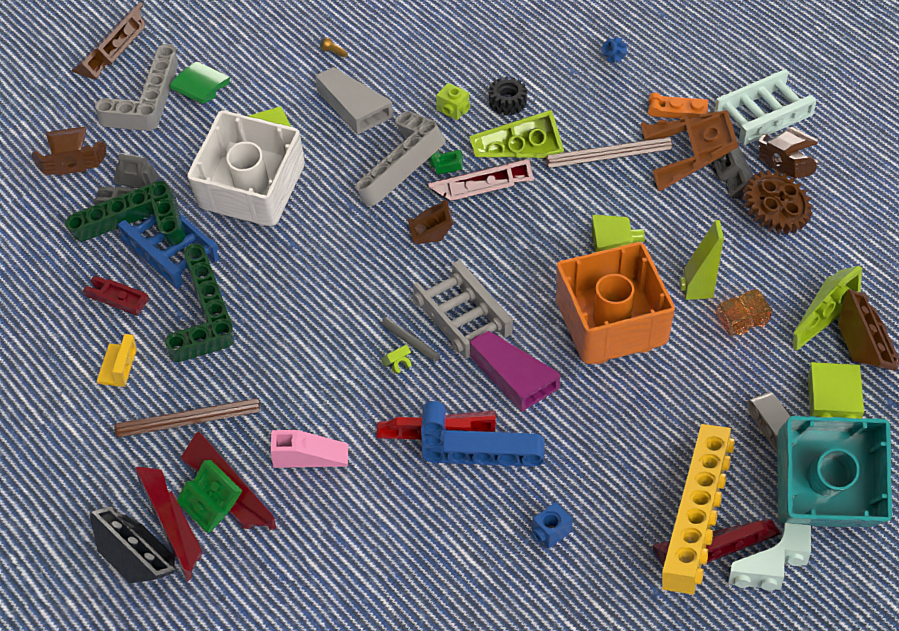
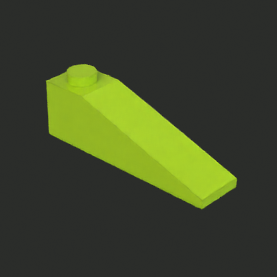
[679,220,724,300]
[793,266,862,351]

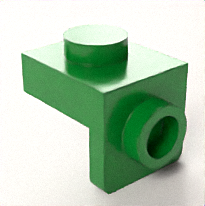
[429,149,463,175]

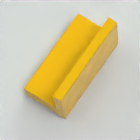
[97,334,137,387]

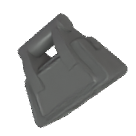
[114,153,159,188]

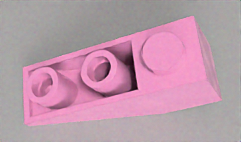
[271,430,348,468]

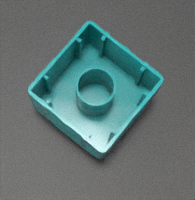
[777,416,892,527]

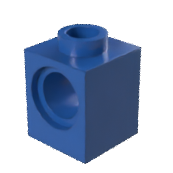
[532,502,573,548]

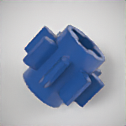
[602,36,627,63]

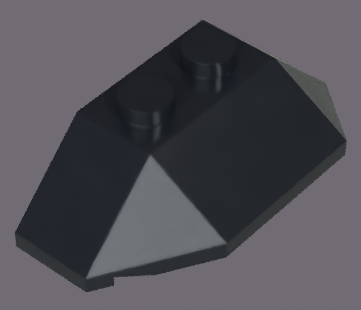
[90,506,175,583]

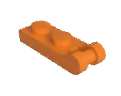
[648,93,708,119]

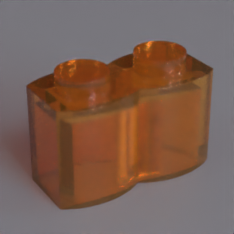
[716,289,773,336]

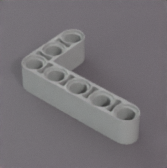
[95,44,178,131]
[355,111,446,206]

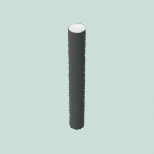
[382,317,440,362]

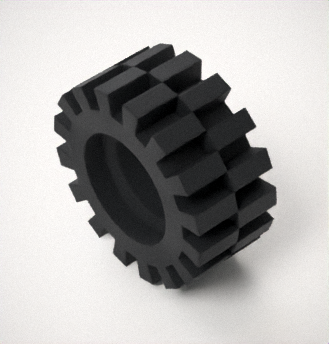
[489,77,527,116]

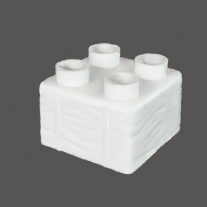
[188,110,305,226]

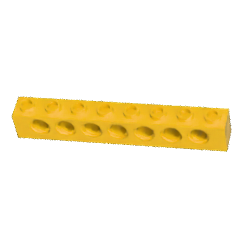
[662,424,735,595]

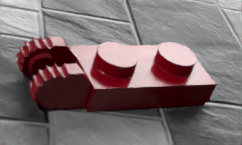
[83,276,149,316]

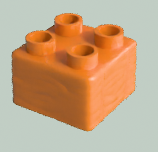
[556,242,675,364]

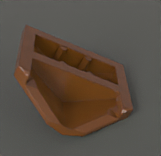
[408,200,454,244]

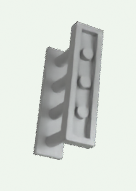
[412,260,513,359]

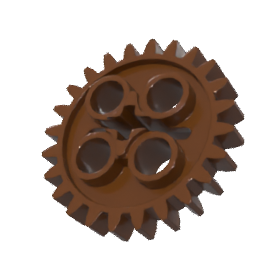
[742,170,813,235]

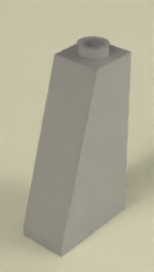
[315,67,393,135]

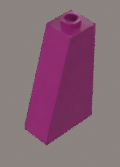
[470,331,560,412]

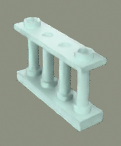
[715,69,816,145]

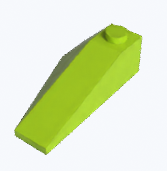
[469,109,565,158]

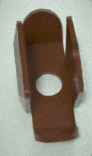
[32,127,106,176]
[759,127,818,178]

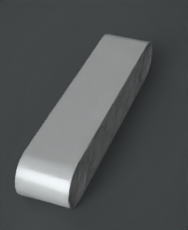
[747,392,790,454]

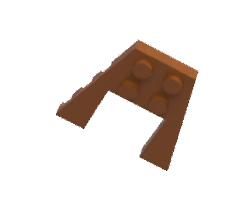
[641,110,739,191]

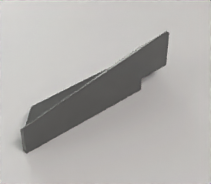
[710,108,753,199]

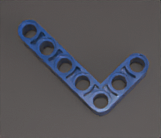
[421,401,545,467]

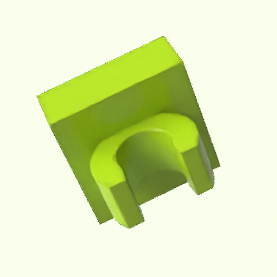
[381,344,411,374]

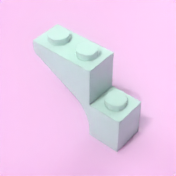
[728,523,811,591]

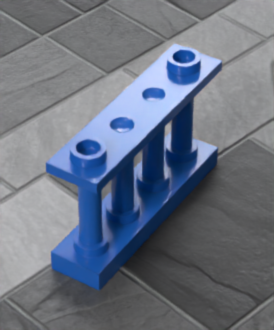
[118,214,219,289]

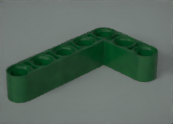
[65,181,186,245]
[165,244,234,362]

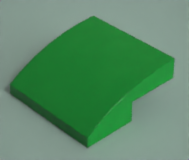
[170,62,230,104]
[177,460,242,533]

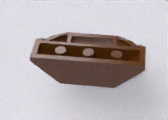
[838,289,899,371]

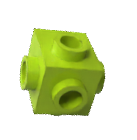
[436,83,470,120]

